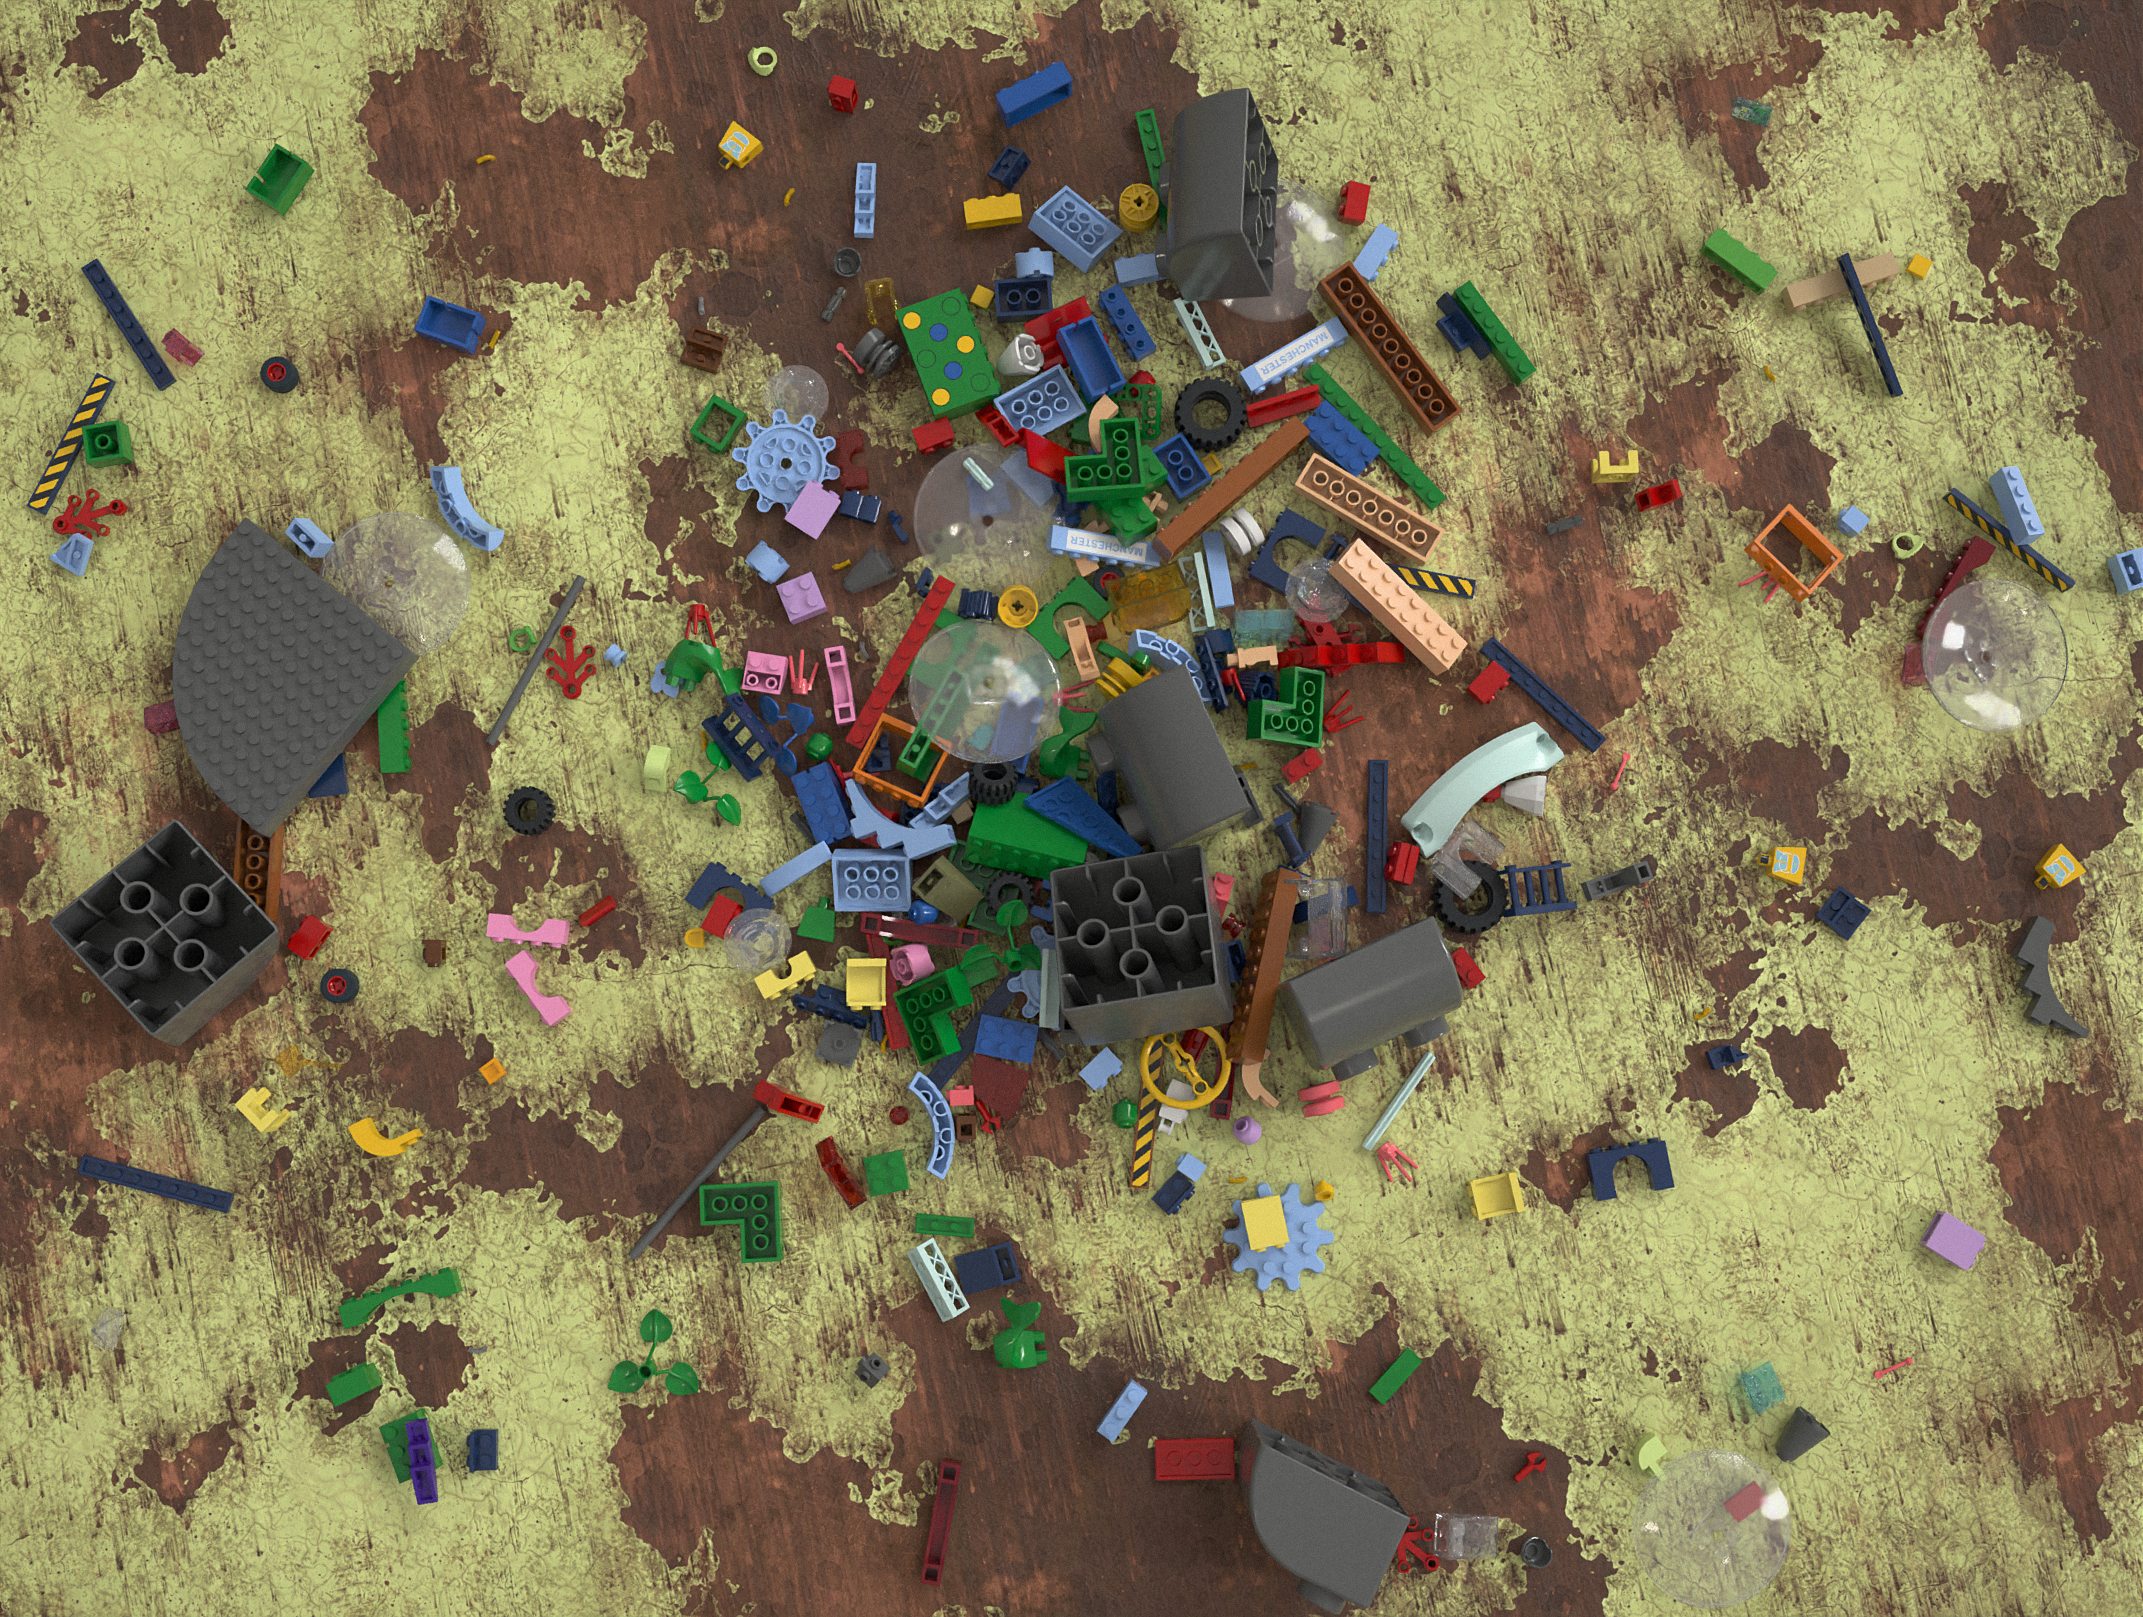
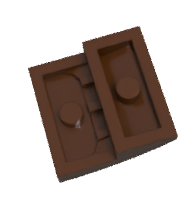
[680,325,729,375]

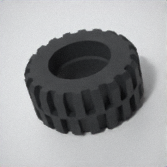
[1174,376,1247,453]
[1432,860,1509,935]

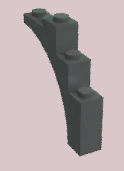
[2010,915,2090,1040]

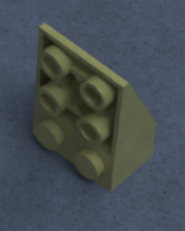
[911,855,985,922]

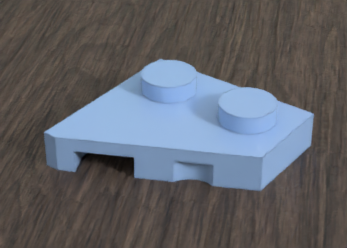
[49,533,94,576]

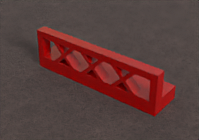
[1246,384,1321,429]

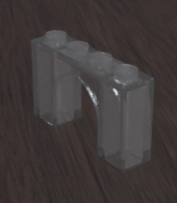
[1429,817,1506,900]

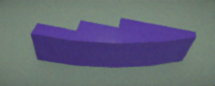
[405,1418,438,1505]

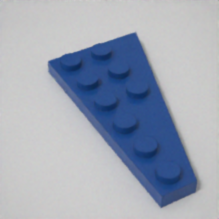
[1023,775,1144,858]

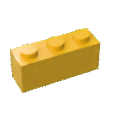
[964,193,1023,230]

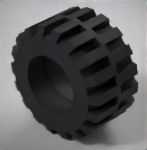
[968,755,1018,806]
[503,786,556,836]
[986,871,1035,916]

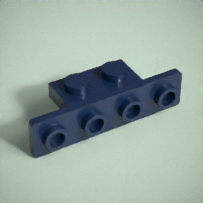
[1435,292,1492,361]
[1195,637,1234,714]
[1096,770,1120,826]
[793,984,869,1029]

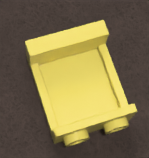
[846,959,886,1010]
[1465,1171,1525,1221]
[1240,1194,1290,1253]

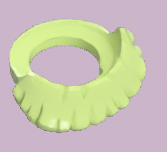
[748,47,777,76]
[1892,532,1924,559]

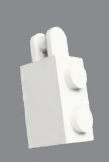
[1157,1078,1195,1136]

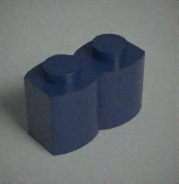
[839,489,882,525]

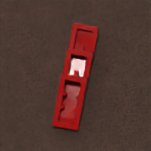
[974,404,1021,448]

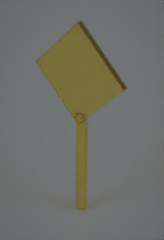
[274,1044,343,1078]

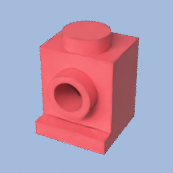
[946,1085,975,1106]

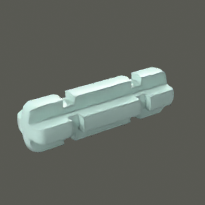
[963,458,993,491]

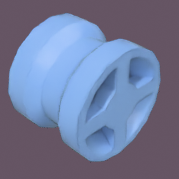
[604,644,628,668]

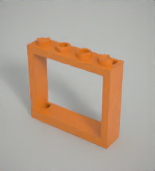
[1744,503,1845,603]
[852,713,953,809]

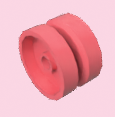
[1297,1080,1346,1118]

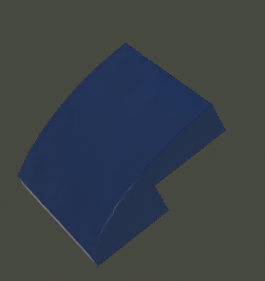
[308,753,350,799]
[1816,886,1871,941]

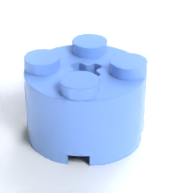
[1015,248,1054,281]
[745,540,790,584]

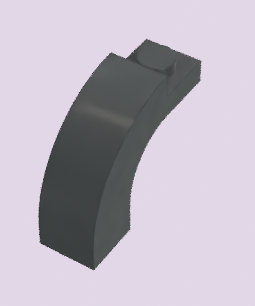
[1581,860,1654,902]

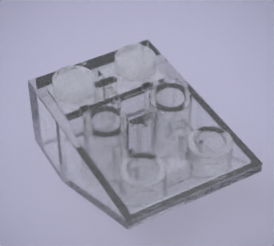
[1434,1513,1498,1560]

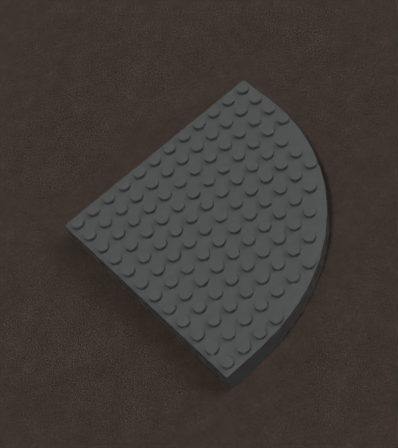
[172,517,419,837]

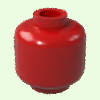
[1128,370,1156,397]

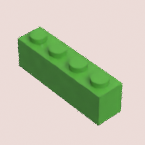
[1700,228,1778,296]

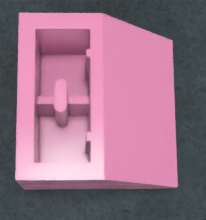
[742,651,789,695]

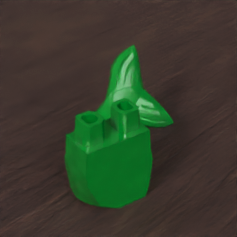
[664,638,745,697]
[1038,705,1097,782]
[993,1297,1048,1369]

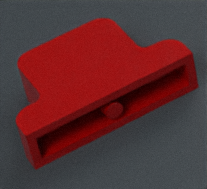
[752,1079,825,1124]

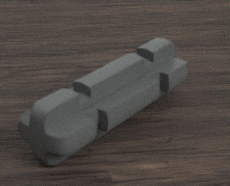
[821,287,847,322]
[1545,515,1583,535]
[1273,782,1302,815]
[789,812,816,845]
[1037,1027,1066,1061]

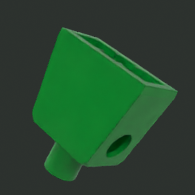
[797,896,837,943]

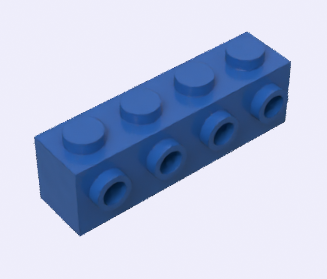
[1097,283,1156,363]

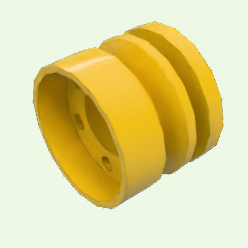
[1119,183,1159,233]
[998,584,1038,628]
[1094,657,1144,700]

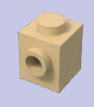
[951,798,974,826]

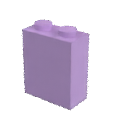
[784,480,841,540]
[1919,1210,1986,1271]

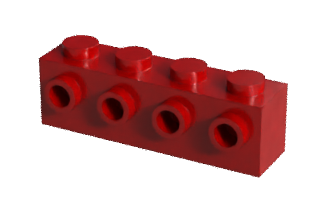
[1295,599,1354,679]

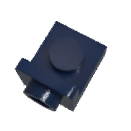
[915,567,934,599]

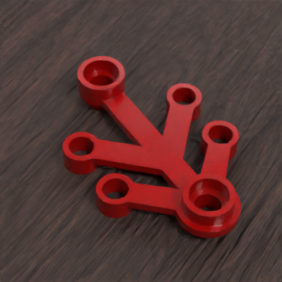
[52,489,127,540]
[545,625,597,700]
[1392,1515,1439,1574]

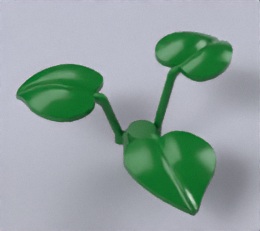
[673,741,741,826]
[960,900,1042,972]
[608,1309,699,1395]

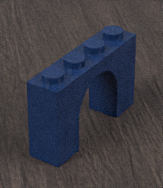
[1247,508,1326,599]
[684,861,776,944]
[1584,1137,1675,1201]

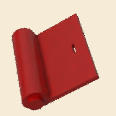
[1023,296,1109,372]
[1015,427,1079,486]

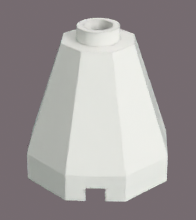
[997,333,1044,376]
[1501,775,1547,816]

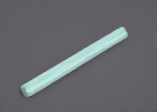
[1362,1052,1435,1151]

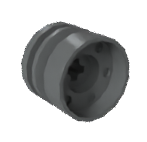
[852,328,902,379]

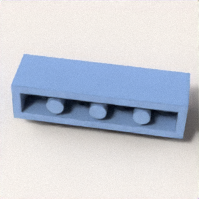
[1989,466,2045,546]

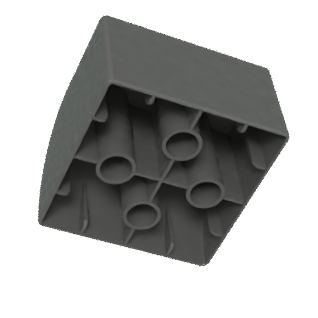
[1155,88,1279,301]
[1085,663,1250,852]
[49,820,281,1047]
[1050,845,1234,1046]
[1277,916,1463,1082]
[1238,1418,1410,1614]

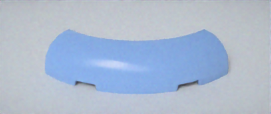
[430,466,504,551]
[1128,629,1212,707]
[906,1071,955,1180]

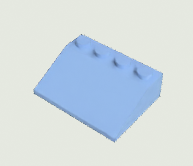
[1028,186,1123,274]
[993,364,1087,448]
[831,849,913,911]

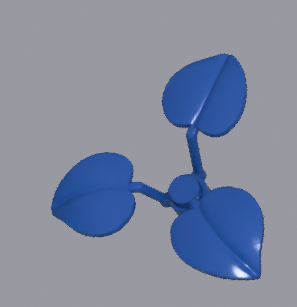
[758,695,815,778]

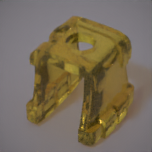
[864,277,901,325]

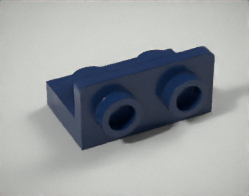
[987,145,1031,191]
[1151,1170,1195,1216]
[466,1429,498,1473]

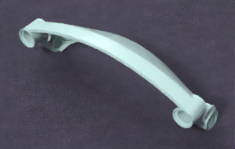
[1401,722,1564,858]

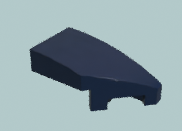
[889,509,910,545]
[1704,1045,1749,1070]

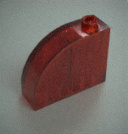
[971,1053,1031,1120]
[815,1135,868,1210]

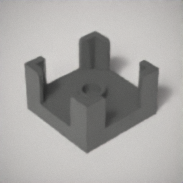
[814,1019,865,1068]

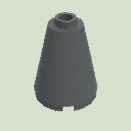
[843,544,897,594]
[1298,799,1340,853]
[1775,1406,1830,1462]

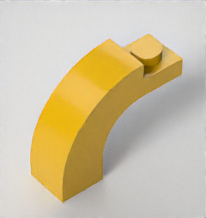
[348,1118,423,1156]

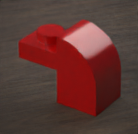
[1634,479,1683,512]

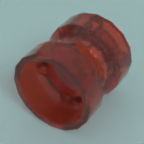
[1085,621,1108,644]
[1222,912,1246,939]
[889,1105,910,1125]

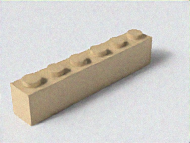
[1781,252,1900,313]

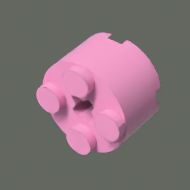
[890,942,935,986]

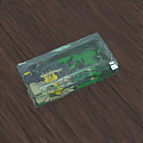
[1731,96,1773,127]

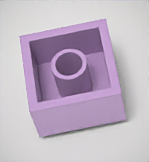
[776,572,828,625]

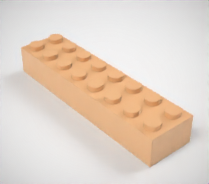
[1293,453,1445,567]
[1328,538,1468,676]

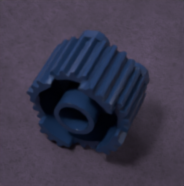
[957,588,999,623]
[1233,670,1278,708]

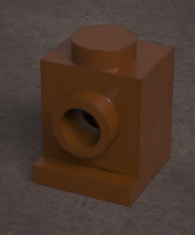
[422,940,447,968]
[952,1113,976,1143]

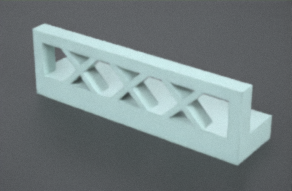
[1173,298,1226,372]
[1178,552,1215,633]
[1039,949,1060,1028]
[906,1238,970,1322]

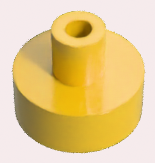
[1314,1181,1334,1201]

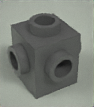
[854,1352,890,1389]

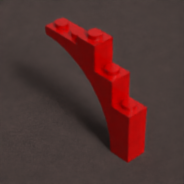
[1277,642,1405,672]

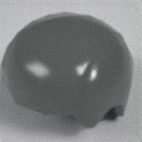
[833,247,862,278]
[1520,1536,1553,1569]

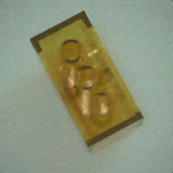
[1104,561,1191,636]

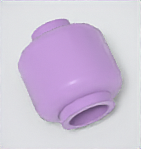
[1233,1116,1262,1145]

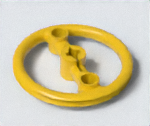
[1139,1026,1231,1110]

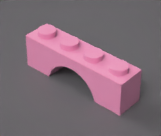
[824,646,857,727]
[486,913,570,948]
[505,950,573,1026]

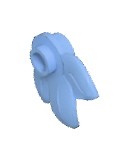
[651,661,684,698]

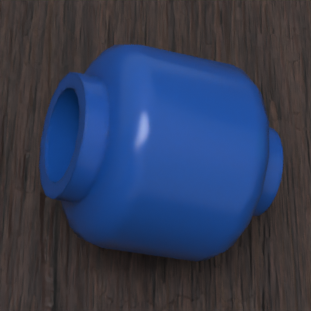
[908,900,939,925]

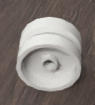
[1219,507,1265,556]

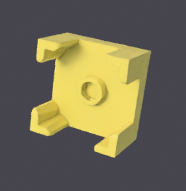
[1591,450,1639,483]
[235,1087,292,1133]

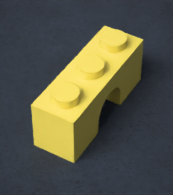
[754,951,818,1001]

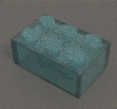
[1232,609,1294,643]

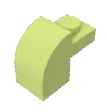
[643,745,671,792]
[1634,1432,1668,1482]

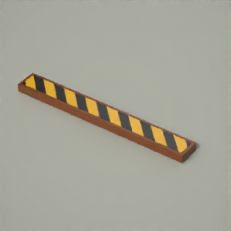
[1129,1036,1166,1189]

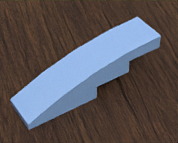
[854,163,876,238]
[1202,530,1234,609]
[908,772,971,829]
[759,841,832,897]

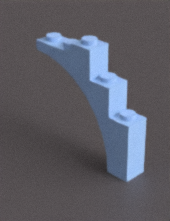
[845,779,957,860]

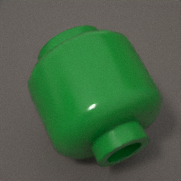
[805,733,834,762]
[1112,1099,1138,1129]

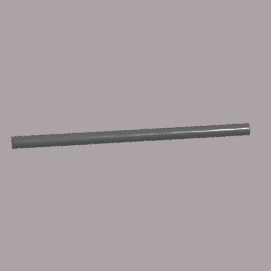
[486,575,586,746]
[628,1106,766,1260]

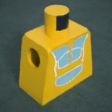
[718,121,763,170]
[2034,843,2086,890]
[1757,847,1807,885]

